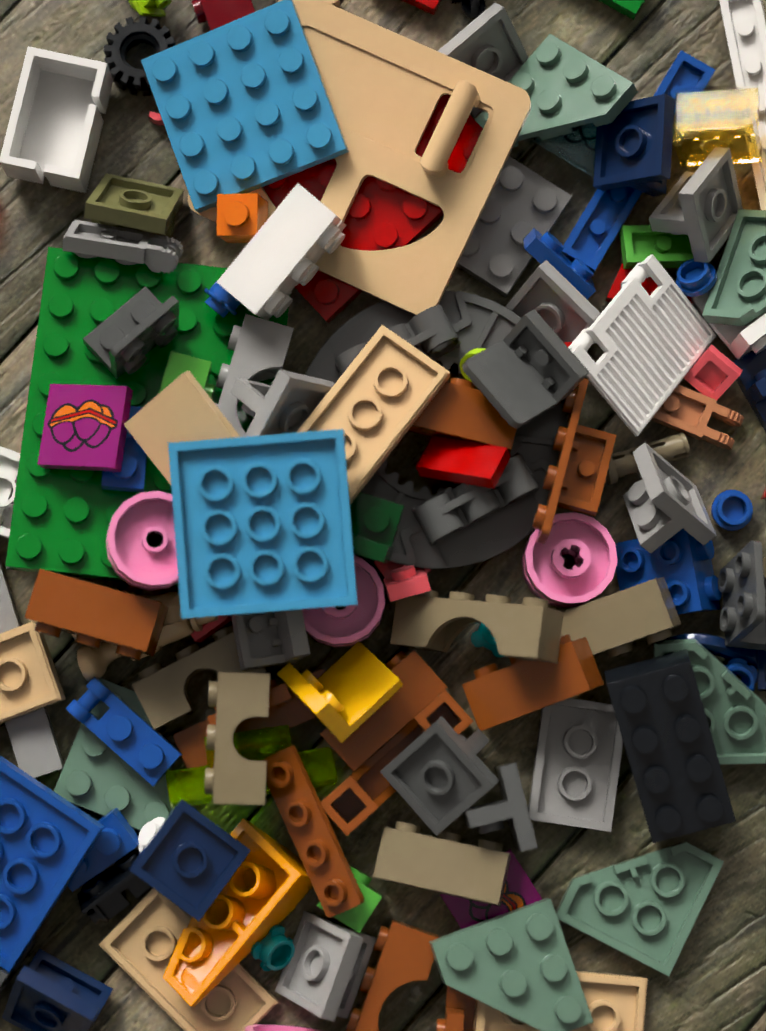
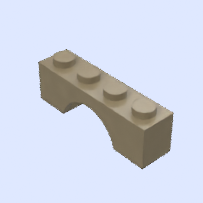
[390,590,564,663]

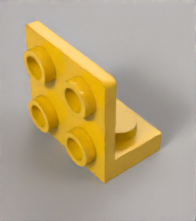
[277,642,403,743]

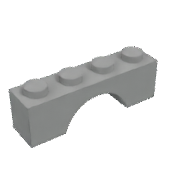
[215,314,294,437]

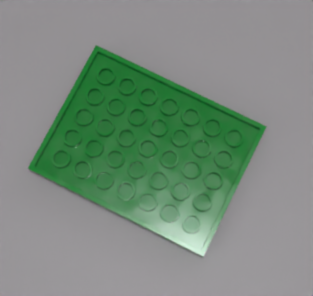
[5,247,290,588]

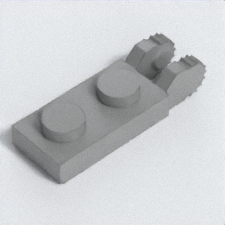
[63,220,184,274]

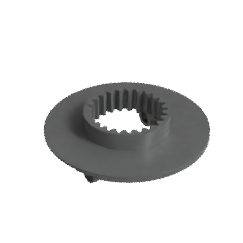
[305,290,569,569]

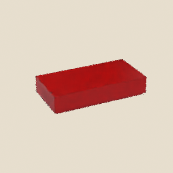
[416,436,511,489]

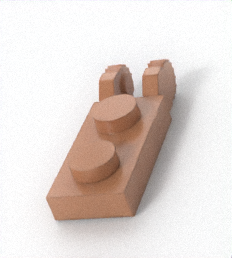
[651,384,744,450]

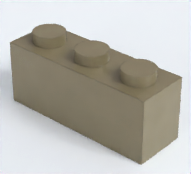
[561,577,681,658]
[373,821,511,907]

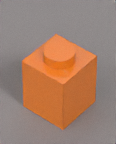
[216,193,268,243]

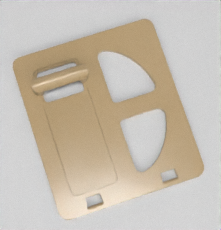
[188,0,531,315]

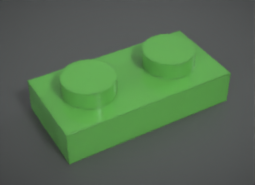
[619,225,694,269]

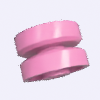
[106,491,179,591]
[521,512,618,608]
[302,555,385,648]

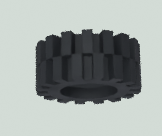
[104,16,176,96]

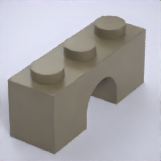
[131,625,269,730]
[205,672,270,805]

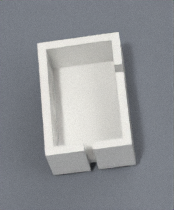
[0,46,114,193]
[217,183,347,321]

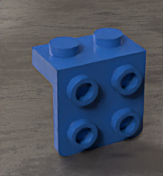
[616,528,722,615]

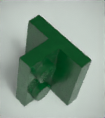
[350,492,405,563]

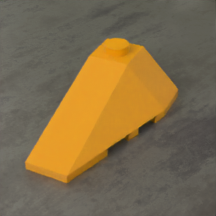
[163,818,313,1007]

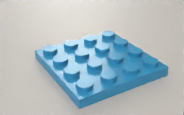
[141,0,349,213]
[168,429,358,619]

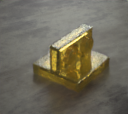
[673,88,762,166]

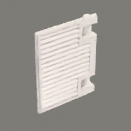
[568,254,717,437]

